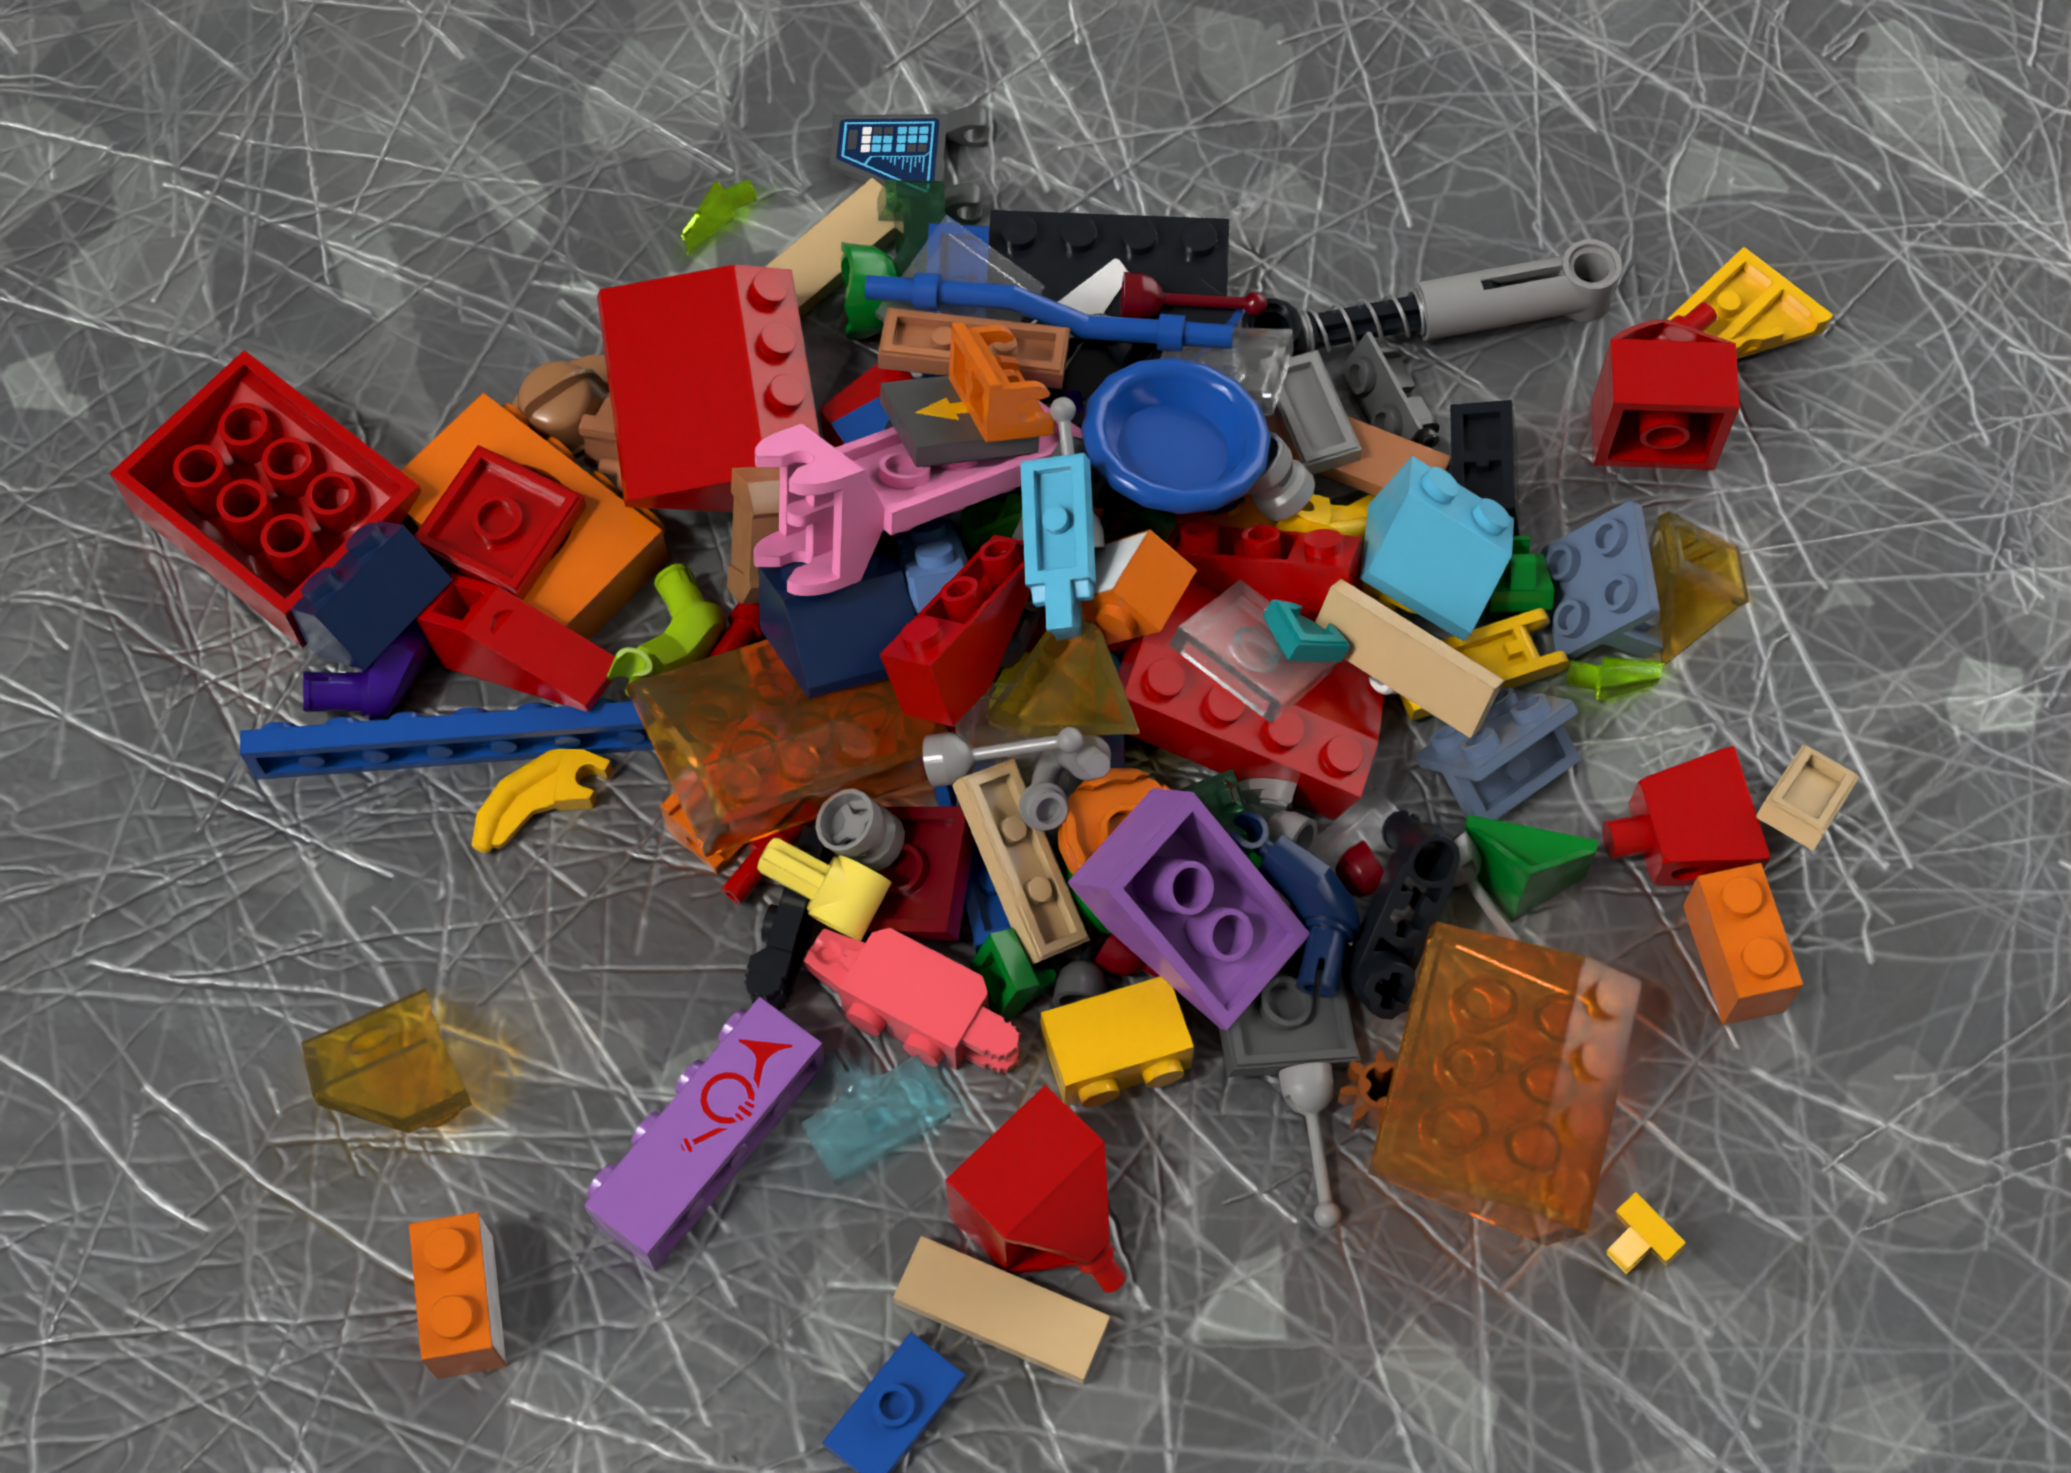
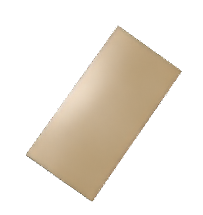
[1756,745,1859,851]

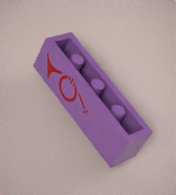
[584,997,827,1272]

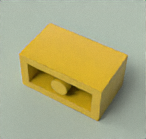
[1041,976,1194,1108]

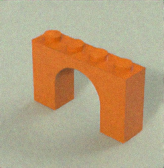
[401,392,670,640]

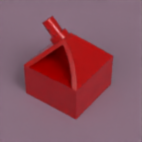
[1591,302,1740,470]
[945,1085,1126,1293]

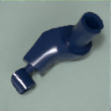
[1227,812,1360,998]

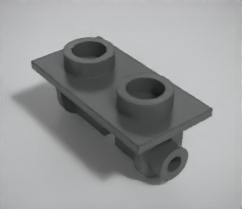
[1340,332,1440,448]

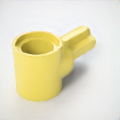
[757,838,892,942]

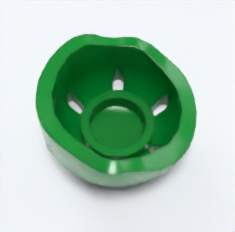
[841,242,900,340]

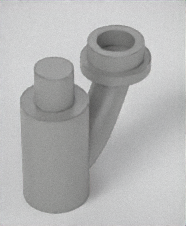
[1018,715,1111,831]

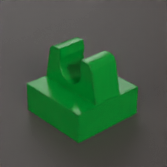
[1487,535,1554,613]
[969,928,1056,1019]

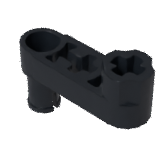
[1343,810,1460,1020]

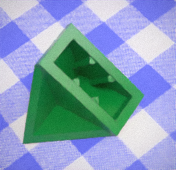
[1463,814,1598,922]

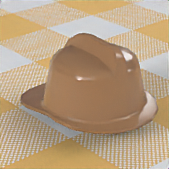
[512,355,610,456]

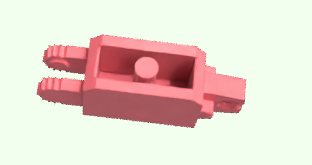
[804,928,1021,1075]

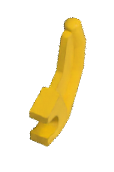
[1276,494,1376,542]
[471,749,614,853]

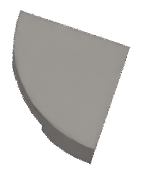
[1227,778,1297,821]

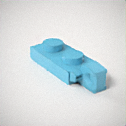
[1020,453,1096,641]

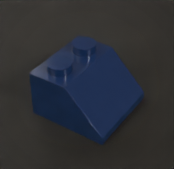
[290,521,453,670]
[758,540,916,699]

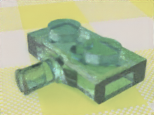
[801,1045,951,1185]

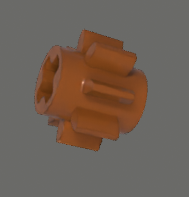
[1337,1050,1424,1140]

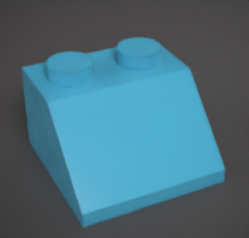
[1360,456,1514,641]

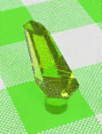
[681,179,757,255]
[1566,657,1665,701]

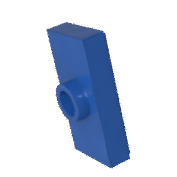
[822,1332,966,1473]

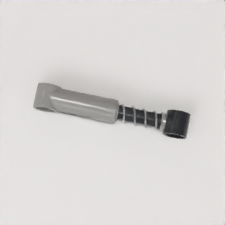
[1238,239,1622,380]

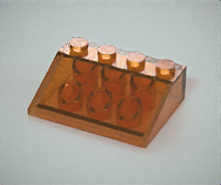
[626,639,948,857]
[1368,922,1642,1246]

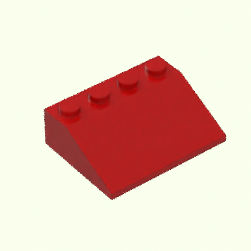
[597,264,820,512]
[109,350,422,649]
[1101,578,1384,821]

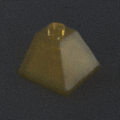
[301,988,472,1133]

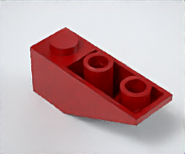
[1166,520,1363,622]
[880,535,1031,727]
[415,573,615,712]

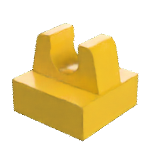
[1606,1192,1686,1275]

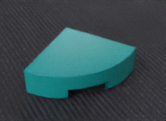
[1262,600,1351,663]

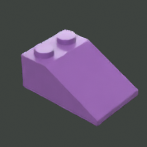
[1067,788,1310,1030]

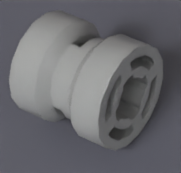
[1248,432,1315,521]
[816,789,905,871]

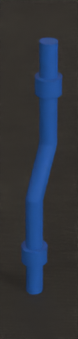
[865,272,1234,352]

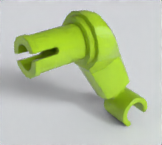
[607,563,726,699]

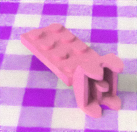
[754,400,1082,596]

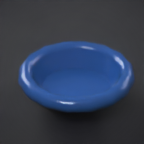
[1081,358,1271,514]

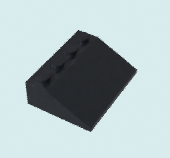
[986,210,1229,404]

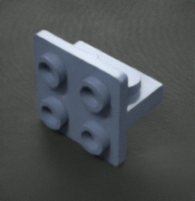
[1540,500,1664,661]
[1415,687,1581,820]

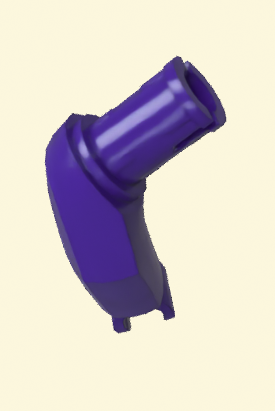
[303,619,431,721]

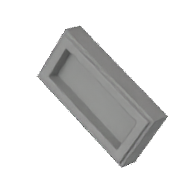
[1259,350,1362,475]

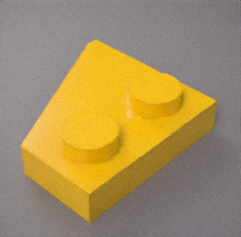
[1667,247,1834,359]

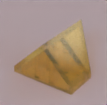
[1648,511,1750,667]
[986,620,1140,737]

